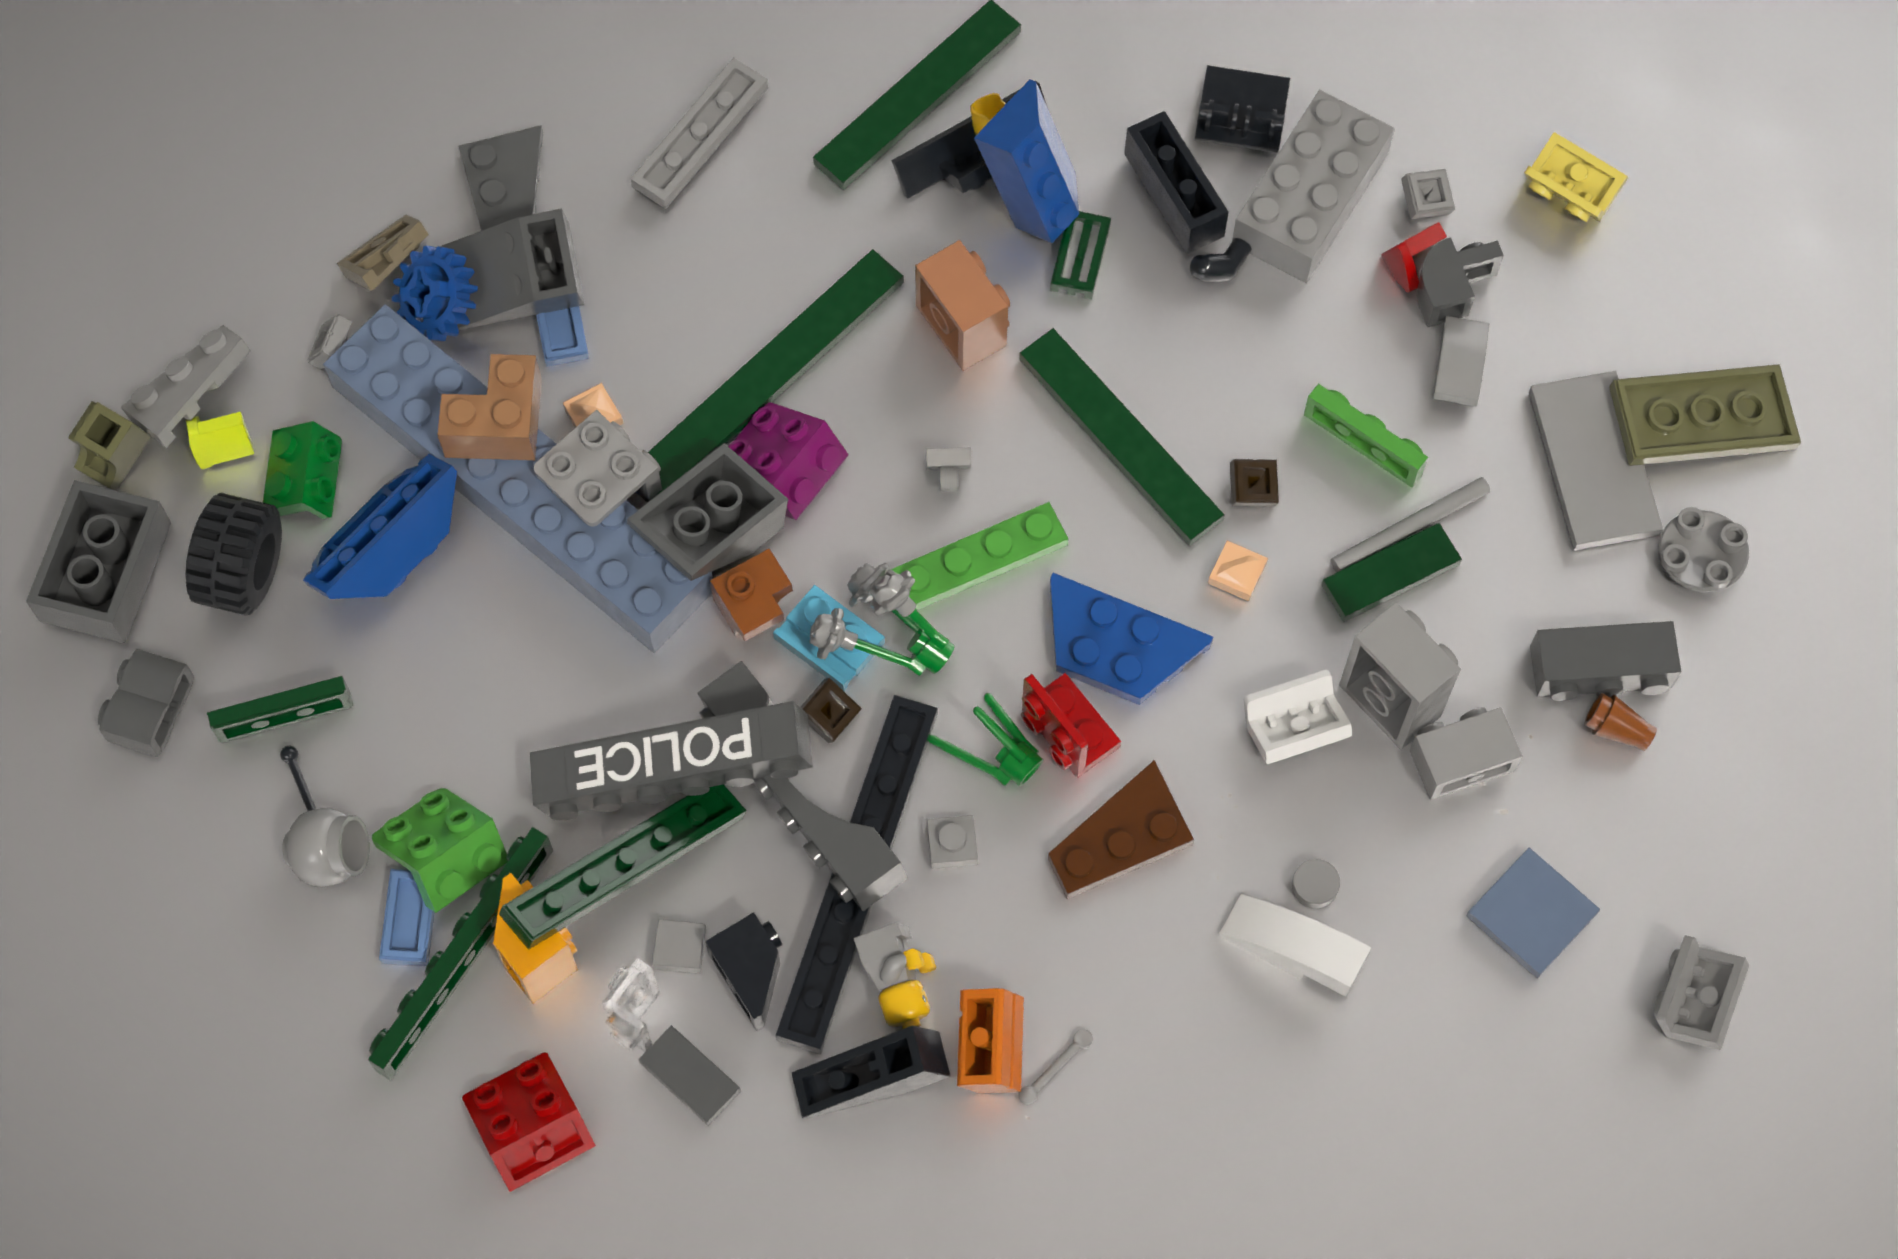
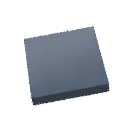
[1466,847,1600,979]

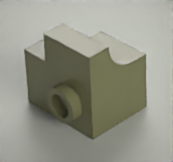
[68,401,151,491]

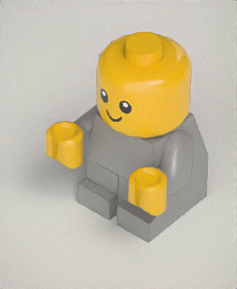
[854,922,937,1029]

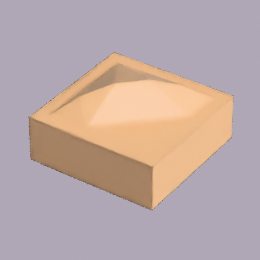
[563,383,624,428]
[1208,540,1268,601]

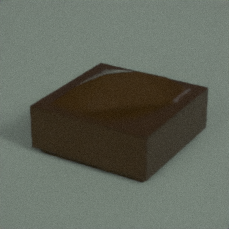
[1230,459,1279,506]
[801,678,862,743]

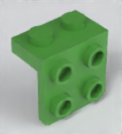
[371,788,508,913]

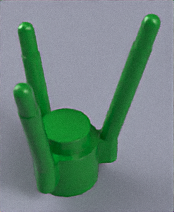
[928,693,1044,787]

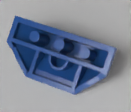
[303,454,457,599]

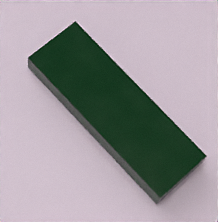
[1321,523,1462,622]
[207,676,354,743]

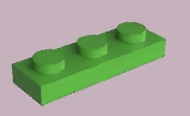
[1304,384,1428,488]

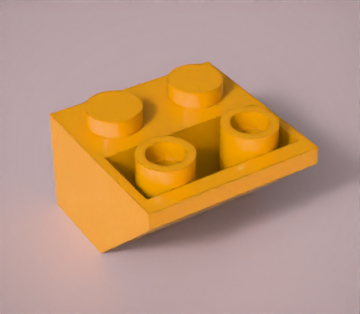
[493,873,578,1004]

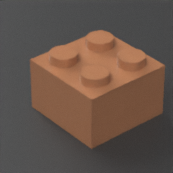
[915,240,1010,371]

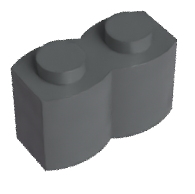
[98,649,194,757]

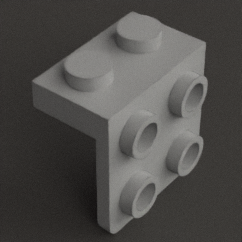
[534,410,662,527]

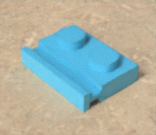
[773,585,885,691]

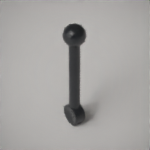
[280,745,316,811]

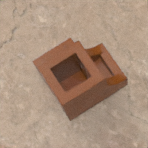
[710,548,793,641]

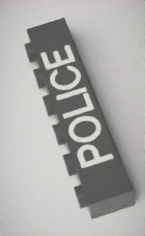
[530,701,813,820]

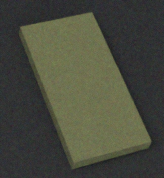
[1609,364,1801,466]

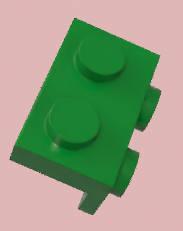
[263,421,342,519]

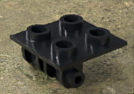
[1194,65,1290,153]

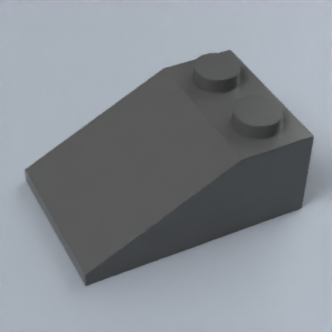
[627,443,788,581]

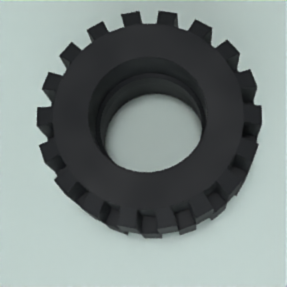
[185,493,282,616]

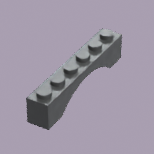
[697,661,908,911]

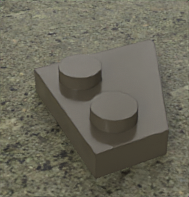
[336,215,429,291]

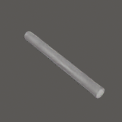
[1330,477,1490,573]

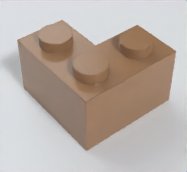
[438,354,542,460]

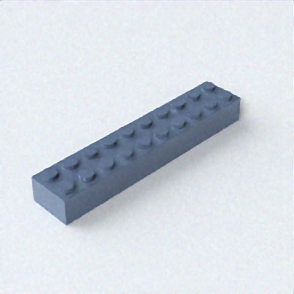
[323,304,713,654]

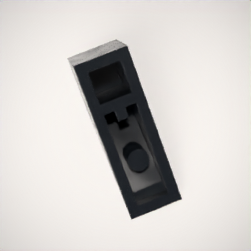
[791,1025,951,1119]

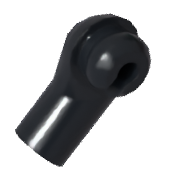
[1190,238,1252,282]

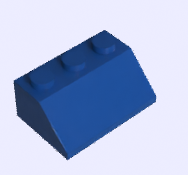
[974,79,1079,243]

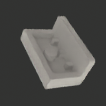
[1654,935,1749,1050]

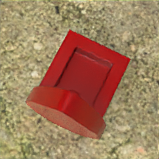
[1381,222,1447,293]

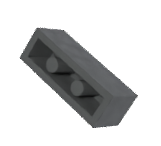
[1530,621,1682,701]

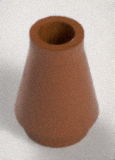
[1584,693,1657,751]

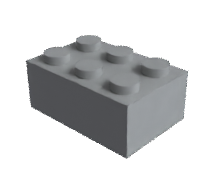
[1339,602,1461,750]

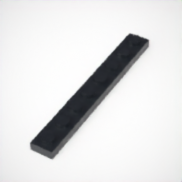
[775,695,938,1054]

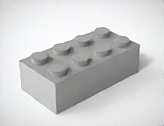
[1232,89,1395,284]

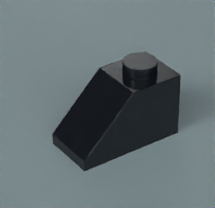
[705,912,783,1031]

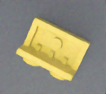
[1524,132,1628,222]

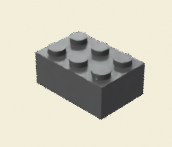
[26,480,171,643]

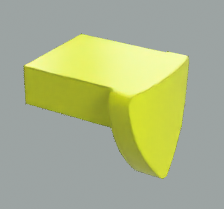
[185,411,254,470]

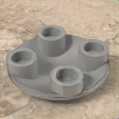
[1658,507,1749,592]

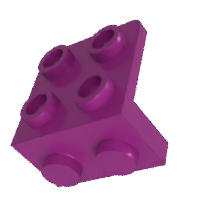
[728,402,849,520]

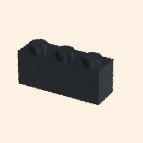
[1124,111,1229,254]

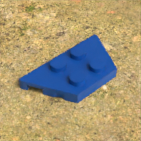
[1050,572,1214,705]

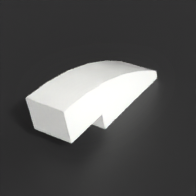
[1219,894,1372,997]

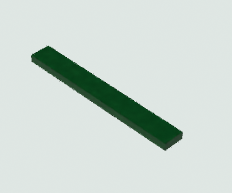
[636,249,904,503]

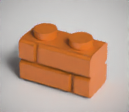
[957,988,1024,1093]

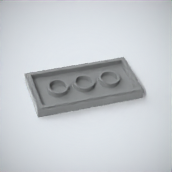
[1529,371,1663,551]

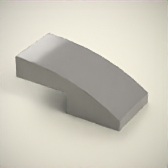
[1433,316,1490,407]

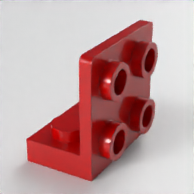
[1021,673,1122,778]
[462,1052,596,1192]

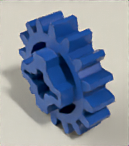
[391,245,478,342]

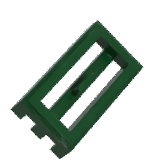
[1050,211,1111,300]

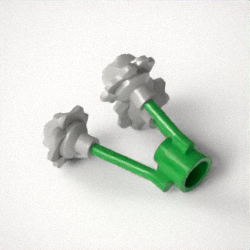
[809,563,955,676]

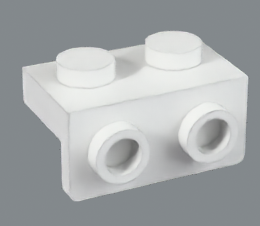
[1243,670,1352,764]

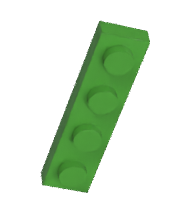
[890,502,1069,611]

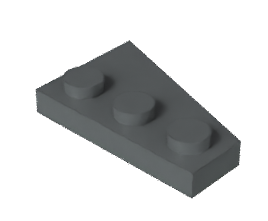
[459,125,543,231]

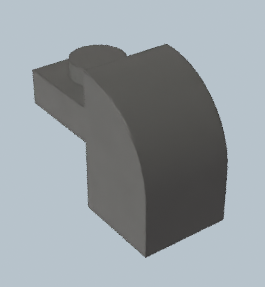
[1416,237,1504,327]

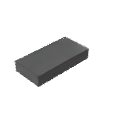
[638,1025,741,1126]

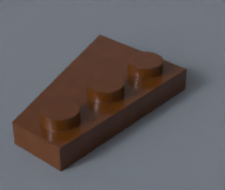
[1048,760,1194,899]

